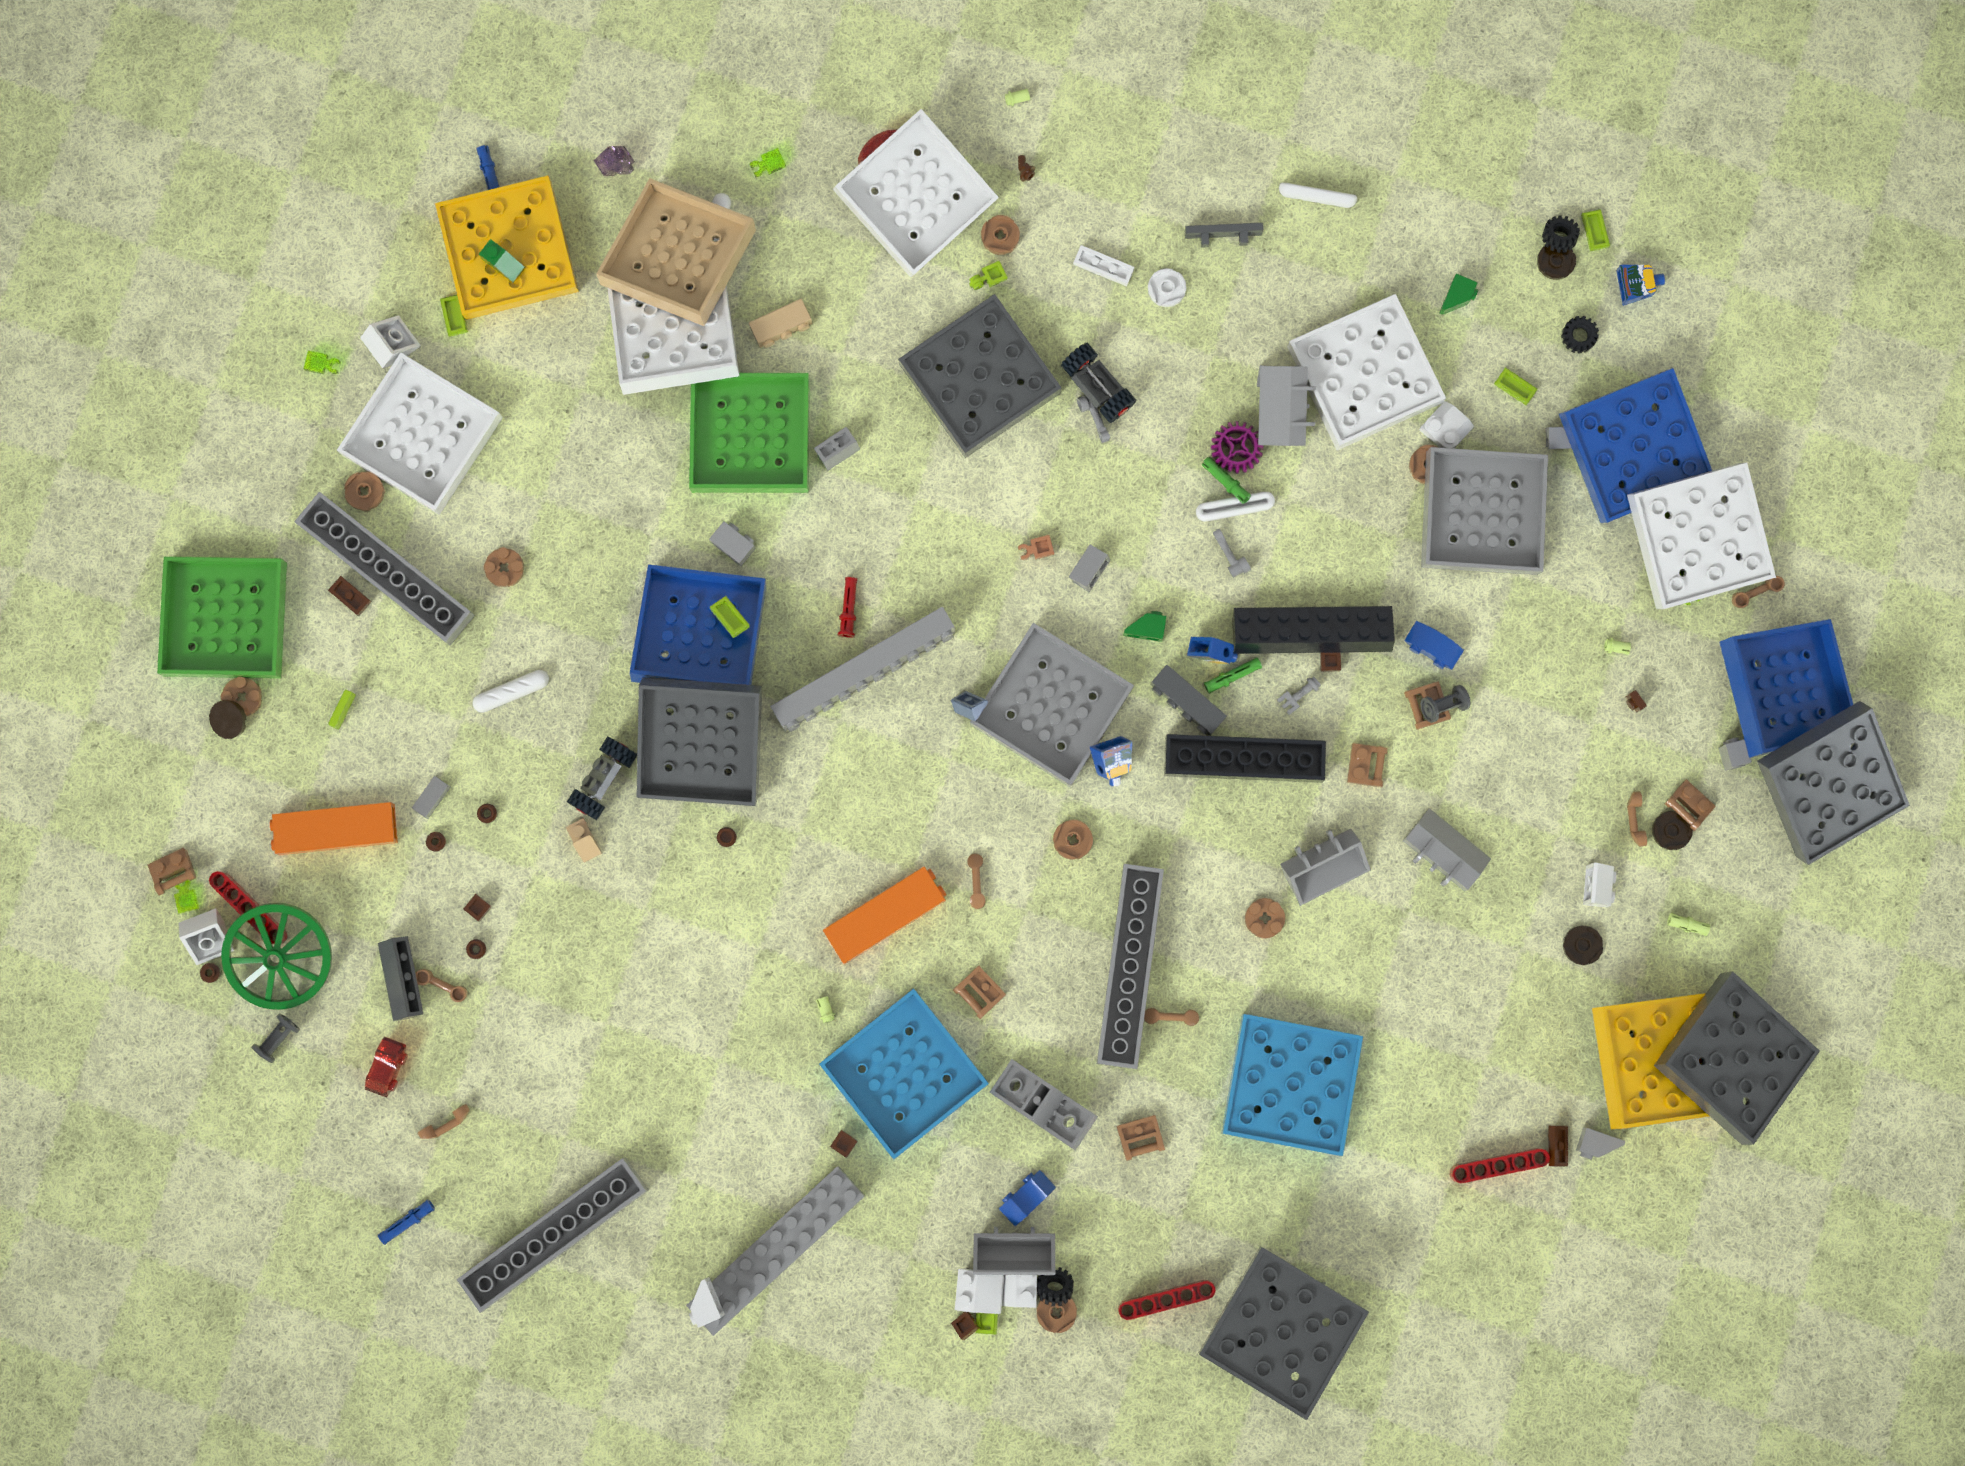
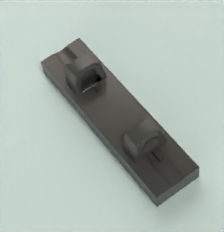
[1184,223,1264,248]

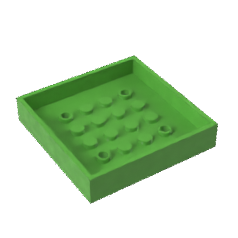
[689,373,810,493]
[157,557,287,679]

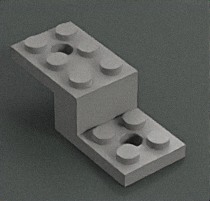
[990,1059,1098,1151]

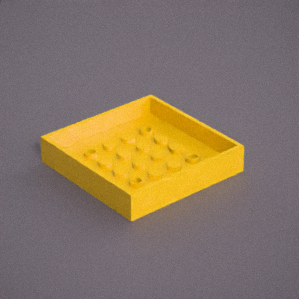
[435,175,579,320]
[1592,993,1710,1129]

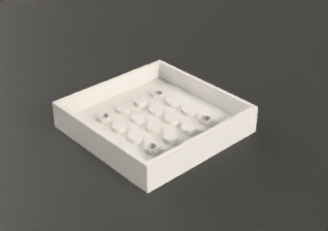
[833,109,999,277]
[608,285,739,395]
[1287,294,1446,450]
[337,353,503,515]
[1627,463,1776,609]

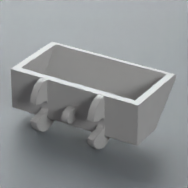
[1258,366,1316,446]
[1403,808,1491,892]
[1280,829,1371,906]
[973,1227,1055,1275]

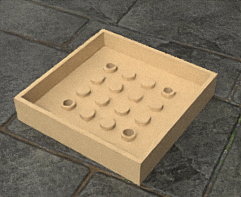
[596,178,756,326]

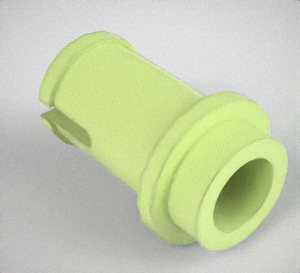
[1005,88,1030,107]
[1604,638,1631,655]
[816,996,836,1023]

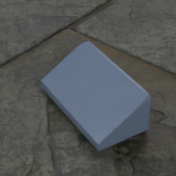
[951,691,988,721]

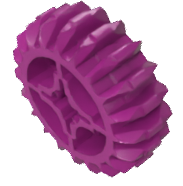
[1210,421,1264,474]

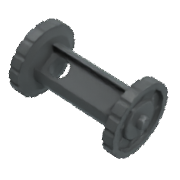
[1420,685,1471,723]
[251,1013,300,1063]

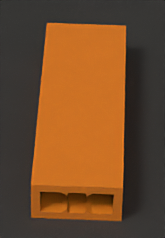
[270,802,398,855]
[823,867,947,965]

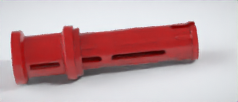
[837,577,858,638]

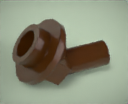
[1018,155,1035,182]

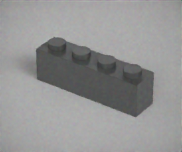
[1150,665,1227,736]
[378,936,424,1021]

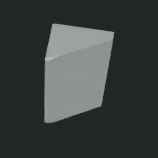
[412,776,451,819]

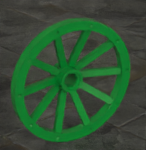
[221,903,332,1010]

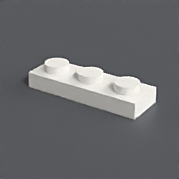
[1073,245,1134,286]

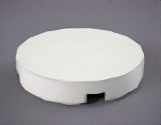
[1148,268,1186,307]

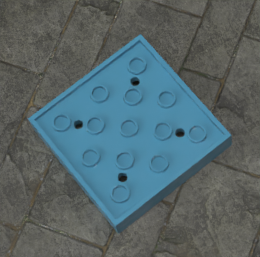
[819,989,989,1160]
[1221,1014,1363,1156]

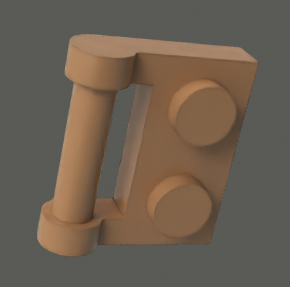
[1404,681,1451,730]
[1347,743,1388,788]
[1664,779,1716,831]
[148,847,196,896]
[953,966,1006,1019]
[1116,1115,1165,1161]

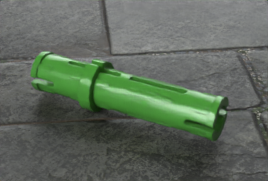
[1202,457,1251,504]
[1204,657,1262,694]

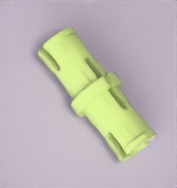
[1667,913,1710,936]

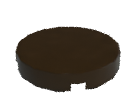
[1537,246,1576,280]
[209,700,247,739]
[1652,811,1693,850]
[1563,925,1603,965]

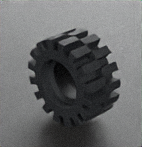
[1542,215,1580,253]
[1561,316,1599,354]
[1037,1267,1074,1307]

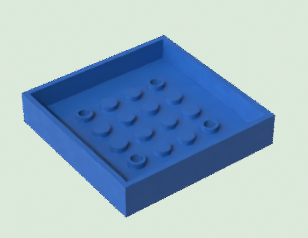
[1559,368,1712,523]
[630,564,766,685]
[1719,619,1853,758]

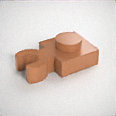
[1018,535,1054,560]

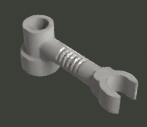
[1076,395,1110,443]
[1213,528,1251,578]

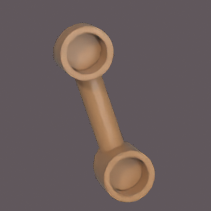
[1732,576,1785,608]
[1627,791,1647,847]
[967,853,986,909]
[415,969,467,1002]
[1144,1008,1199,1026]
[417,1104,470,1139]

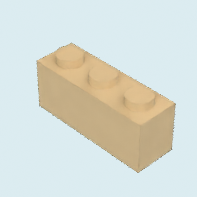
[749,299,812,348]

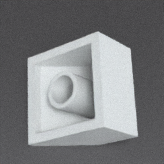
[361,315,421,368]
[1583,863,1616,907]
[179,908,234,965]
[955,1268,1004,1314]
[1002,1275,1037,1308]
[689,1277,725,1328]

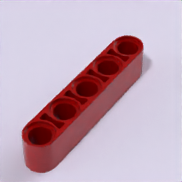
[209,871,288,944]
[1450,1148,1550,1183]
[1118,1280,1216,1320]

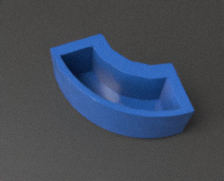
[1404,621,1464,670]
[999,1170,1056,1226]

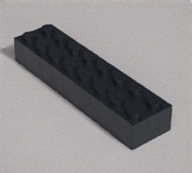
[1232,606,1395,654]
[1164,734,1326,783]

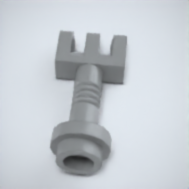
[1277,676,1321,715]

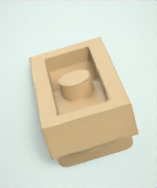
[566,818,602,863]

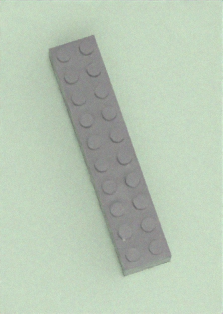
[294,492,475,646]
[770,606,955,732]
[1096,864,1164,1069]
[457,1157,649,1313]
[686,1166,865,1336]

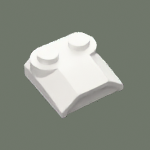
[1419,401,1474,449]

